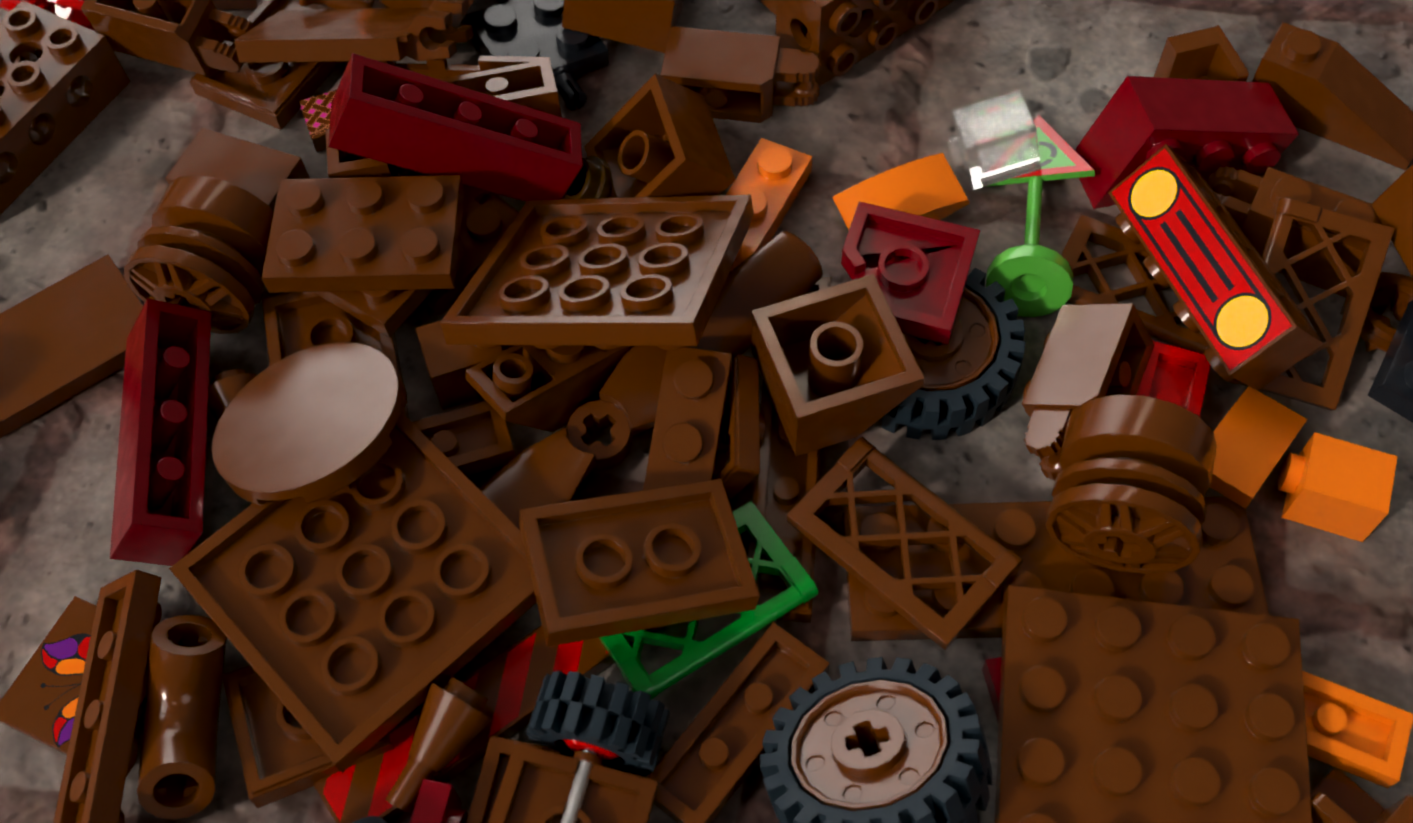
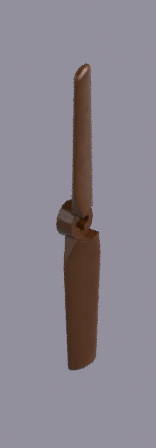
[479,231,823,530]

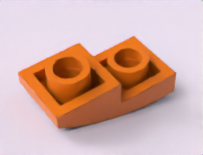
[832,152,970,230]
[1210,386,1308,509]

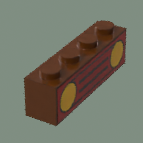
[1108,144,1324,390]

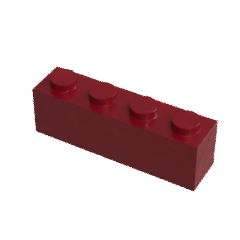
[328,53,583,202]
[110,298,211,566]

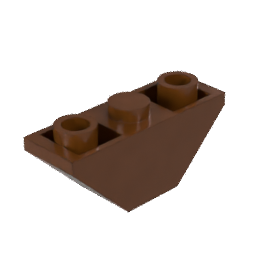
[465,345,634,432]

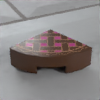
[299,90,337,152]

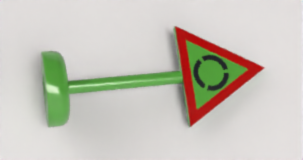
[977,115,1095,317]

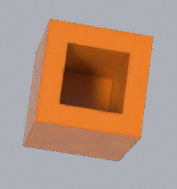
[1277,432,1398,542]

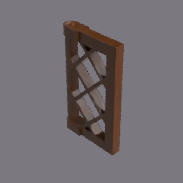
[1229,198,1395,411]
[1061,214,1210,354]
[787,437,1023,651]

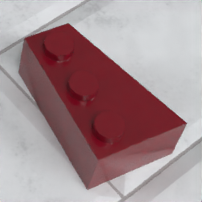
[1075,76,1299,210]

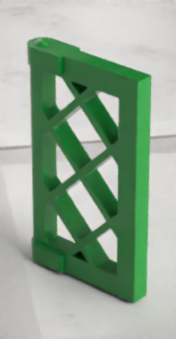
[599,501,819,700]

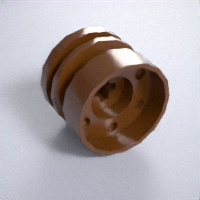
[124,175,274,334]
[1045,395,1217,574]

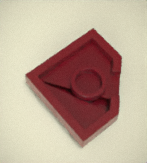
[841,201,980,345]

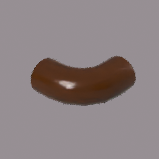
[137,615,227,820]

